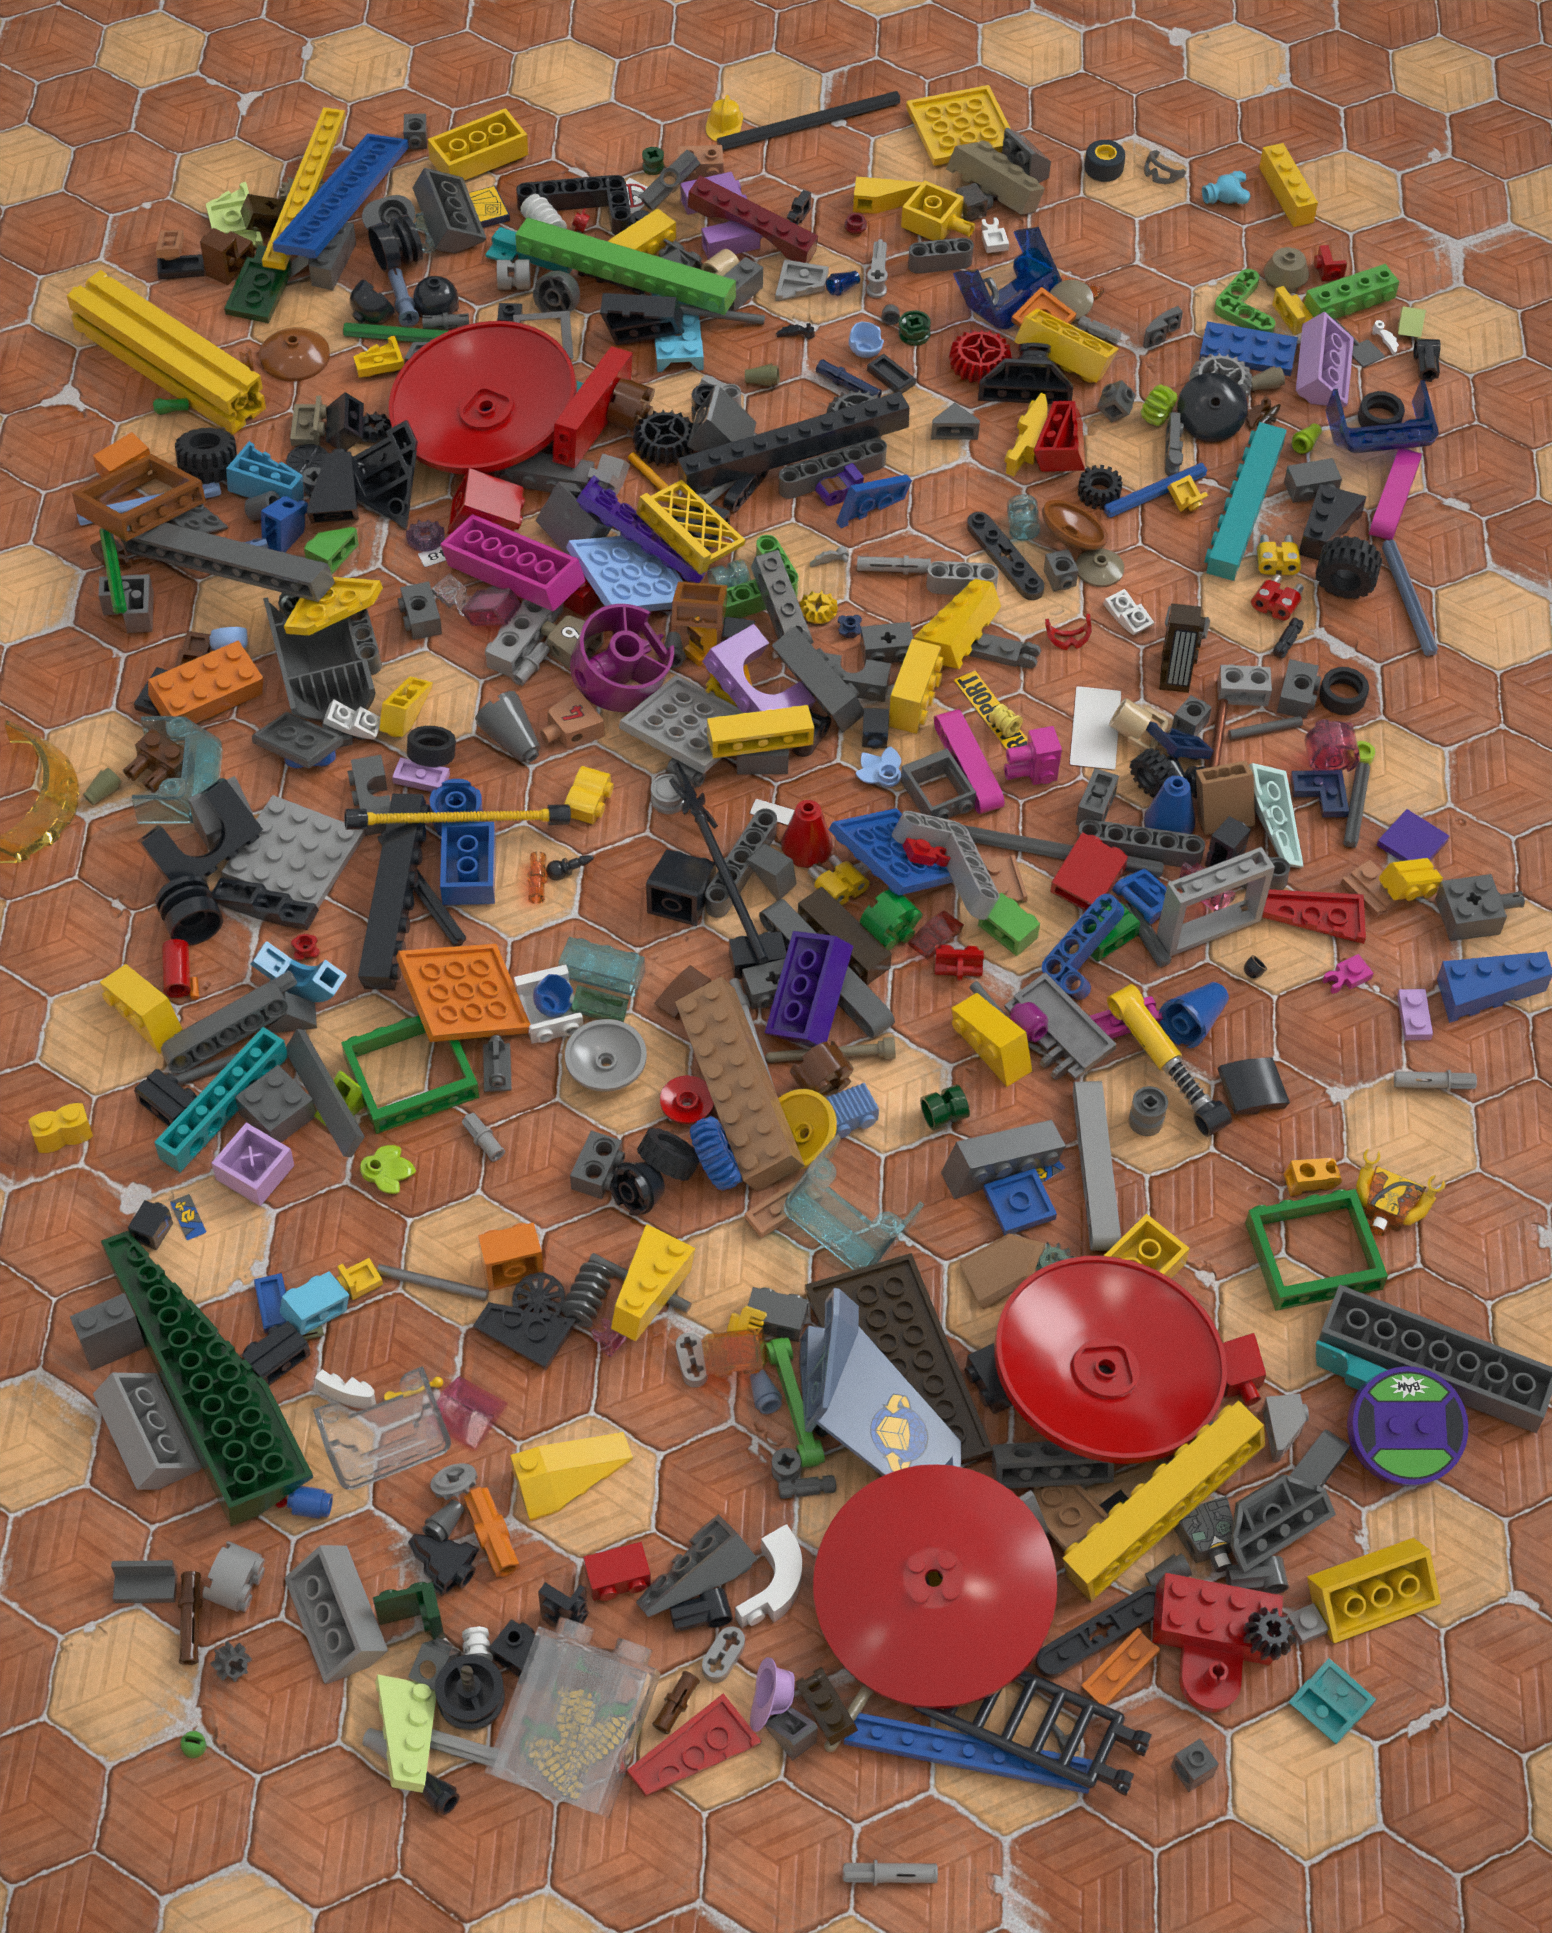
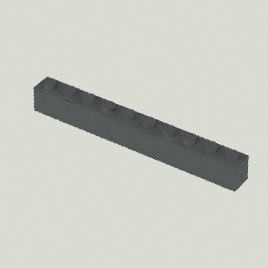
[121,523,335,602]

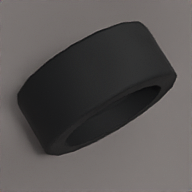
[1358,391,1405,436]
[1319,667,1369,715]
[407,726,456,767]

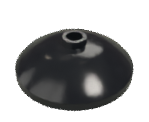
[1177,373,1248,443]

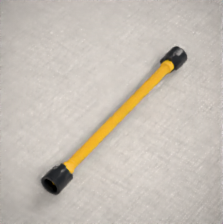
[344,804,571,830]

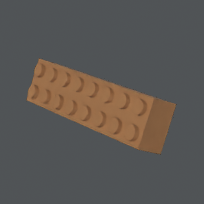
[675,976,805,1192]

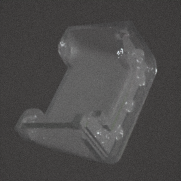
[313,1366,451,1490]

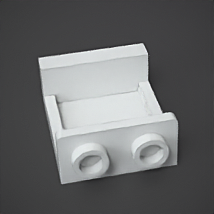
[514,965,583,1044]

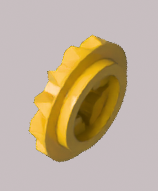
[799,590,838,624]

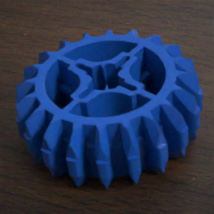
[690,1116,743,1191]

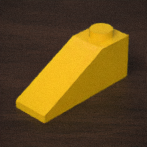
[379,676,433,737]

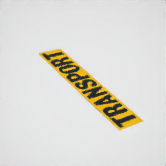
[954,671,1027,749]

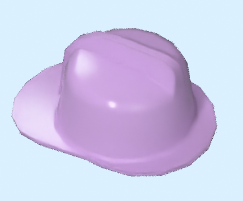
[750,1657,795,1732]

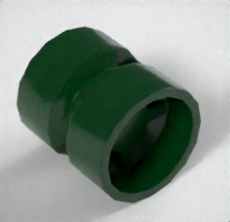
[920,1084,970,1130]

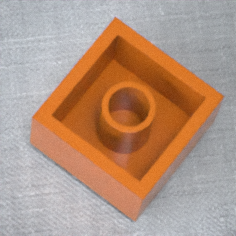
[478,1222,544,1291]

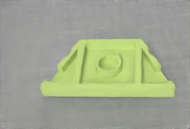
[206,182,263,248]

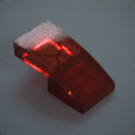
[907,910,964,960]

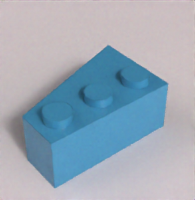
[226,441,304,502]

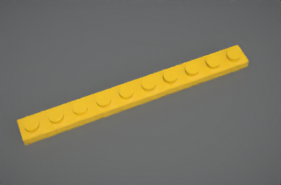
[262,107,346,270]

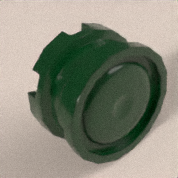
[898,310,931,346]

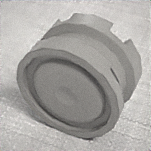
[651,774,684,814]

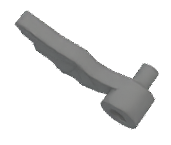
[809,546,849,567]

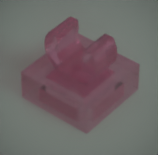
[592,1318,627,1357]

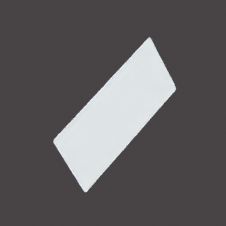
[1070,686,1121,769]

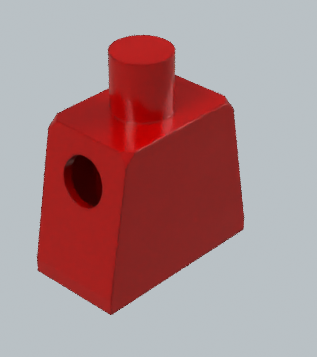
[1223,1333,1266,1406]

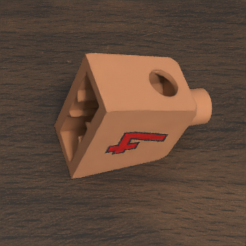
[540,689,605,749]

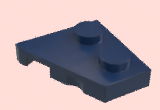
[1146,721,1214,760]

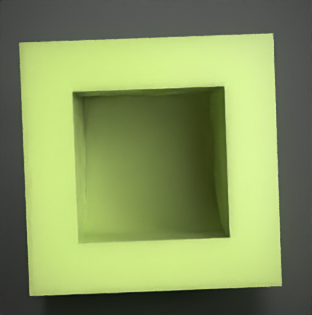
[1398,307,1426,338]

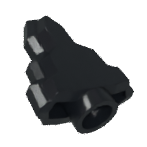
[408,1534,479,1597]

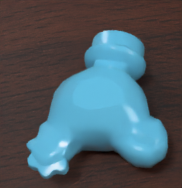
[1202,171,1251,204]

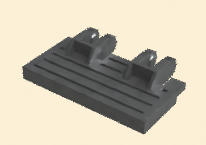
[1004,972,1116,1080]

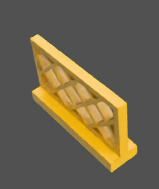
[636,480,746,574]

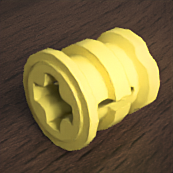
[989,704,1023,737]

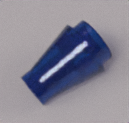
[826,270,860,296]

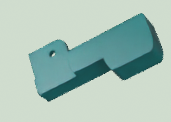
[485,227,572,274]
[1316,1340,1387,1390]

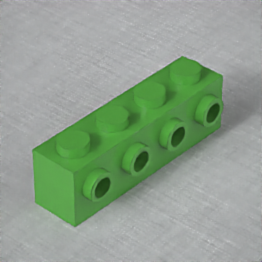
[1304,264,1400,319]

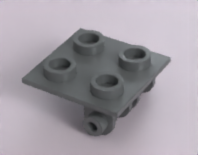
[165,504,228,533]

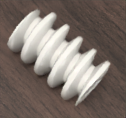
[521,194,567,229]

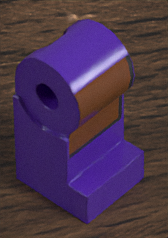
[815,463,864,506]

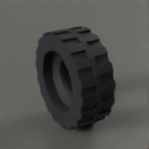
[637,1128,700,1181]

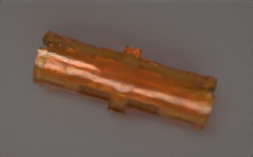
[527,852,548,904]

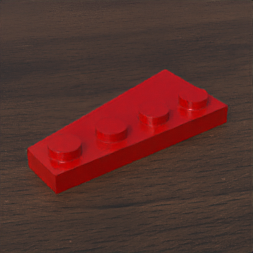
[1262,889,1366,944]
[626,1693,762,1797]

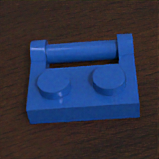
[1112,868,1167,924]

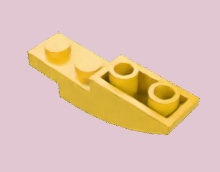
[1004,393,1048,477]

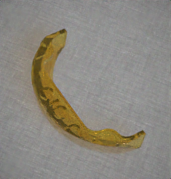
[0,720,80,863]

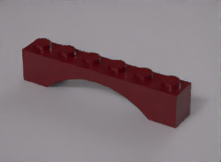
[687,175,818,263]

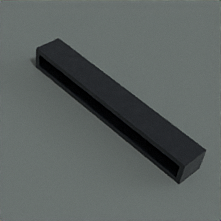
[358,793,431,990]

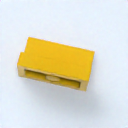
[1272,286,1314,335]

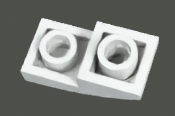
[1103,589,1154,635]
[323,700,380,740]
[315,1369,377,1410]

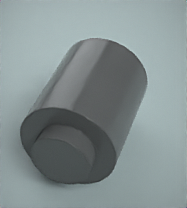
[245,491,280,522]

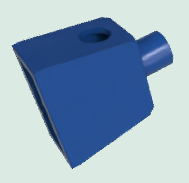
[261,496,308,553]

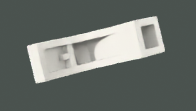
[735,1524,802,1628]

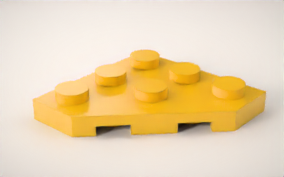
[284,577,383,636]

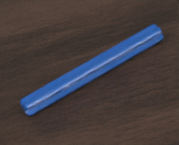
[1104,463,1207,518]

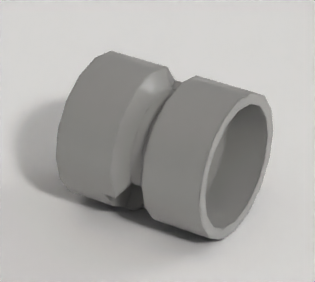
[497,260,530,290]

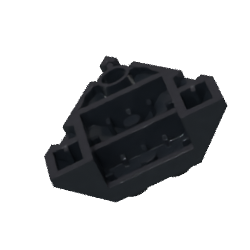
[352,420,418,529]

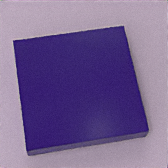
[1377,809,1450,861]

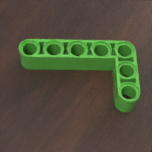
[687,535,799,627]

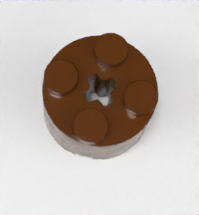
[607,378,655,432]
[790,1041,854,1098]

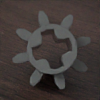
[210,1641,252,1682]

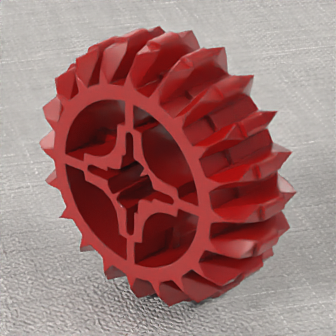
[949,329,1012,384]

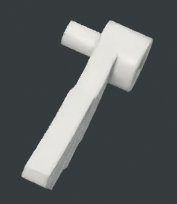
[1372,320,1399,355]

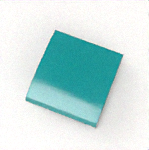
[1289,1658,1376,1745]

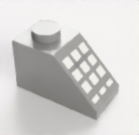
[1262,1394,1309,1462]

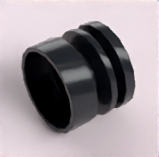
[368,214,423,273]
[155,875,224,946]

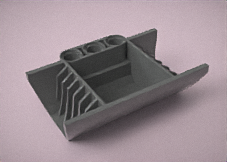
[263,597,382,722]

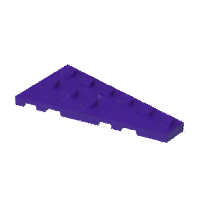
[576,475,706,583]

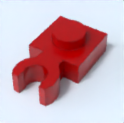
[902,838,951,867]

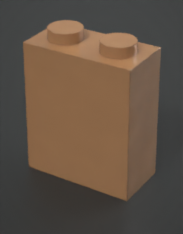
[1196,761,1255,835]

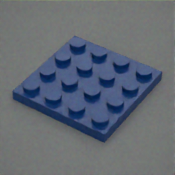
[828,808,954,895]

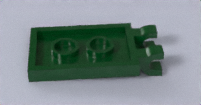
[224,245,292,323]

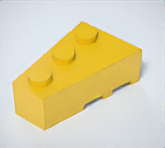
[100,964,183,1055]
[951,993,1032,1087]

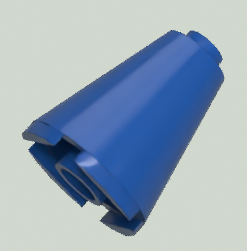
[1144,776,1196,834]
[1159,982,1229,1048]

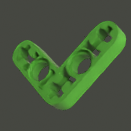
[1214,269,1275,333]

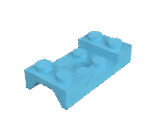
[651,293,704,372]

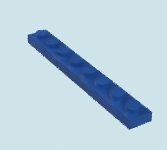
[844,1713,1093,1794]

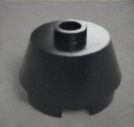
[610,1161,665,1216]

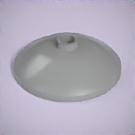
[565,1019,647,1092]

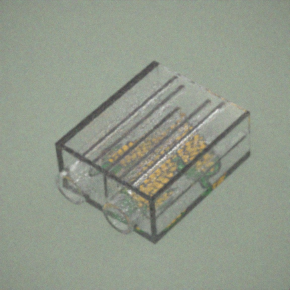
[485,1617,661,1818]

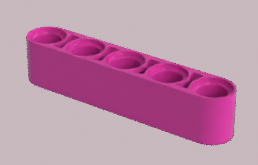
[1369,447,1422,540]
[934,709,1005,814]

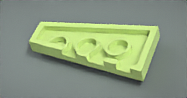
[375,1674,436,1793]

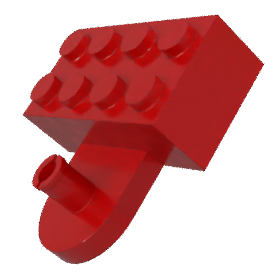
[1152,1573,1283,1713]

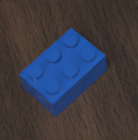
[440,822,496,905]

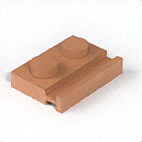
[983,855,1028,903]
[1341,860,1404,918]

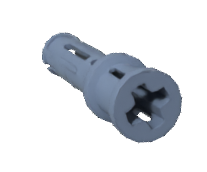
[388,268,419,327]

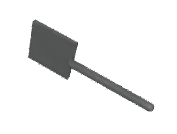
[1333,319,1385,368]

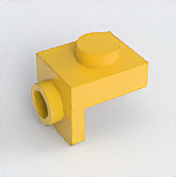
[1167,475,1208,512]
[336,1258,383,1300]

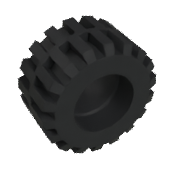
[175,427,237,484]
[1316,536,1382,599]

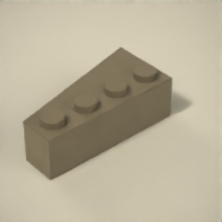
[946,141,1045,215]

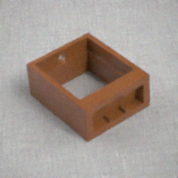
[671,582,728,629]

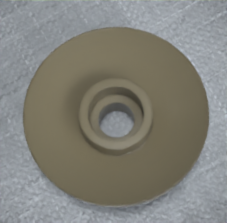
[1076,548,1124,587]

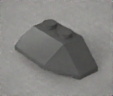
[1230,1474,1336,1573]

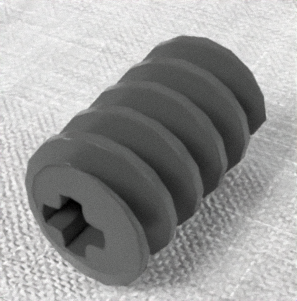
[561,1262,614,1328]

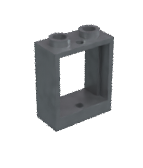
[511,311,574,359]

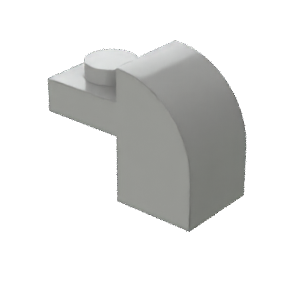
[587,453,630,496]

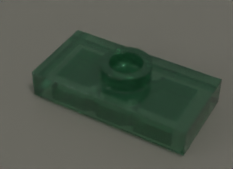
[571,985,629,1022]

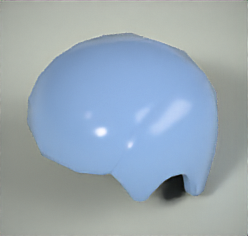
[848,322,884,358]
[210,627,248,651]

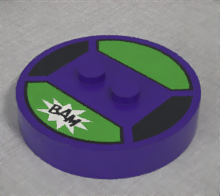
[1347,1366,1468,1486]

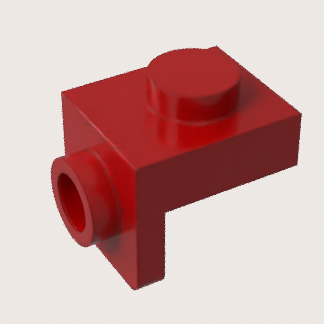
[1314,245,1347,281]

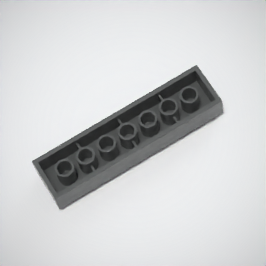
[1318,1284,1552,1433]

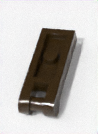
[795,1667,858,1746]

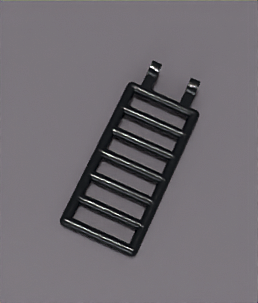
[913,1670,1152,1796]

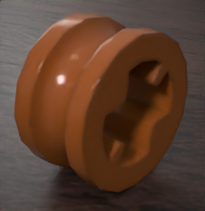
[239,350,254,371]

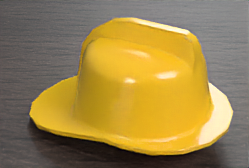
[706,95,743,142]

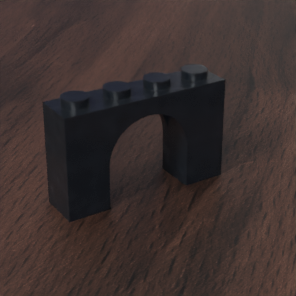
[137,778,263,883]

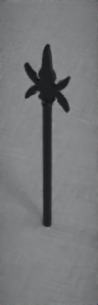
[669,762,769,964]

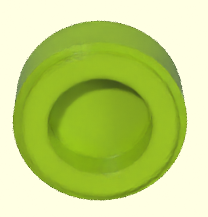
[1349,741,1375,765]

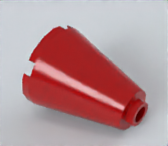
[781,800,833,868]

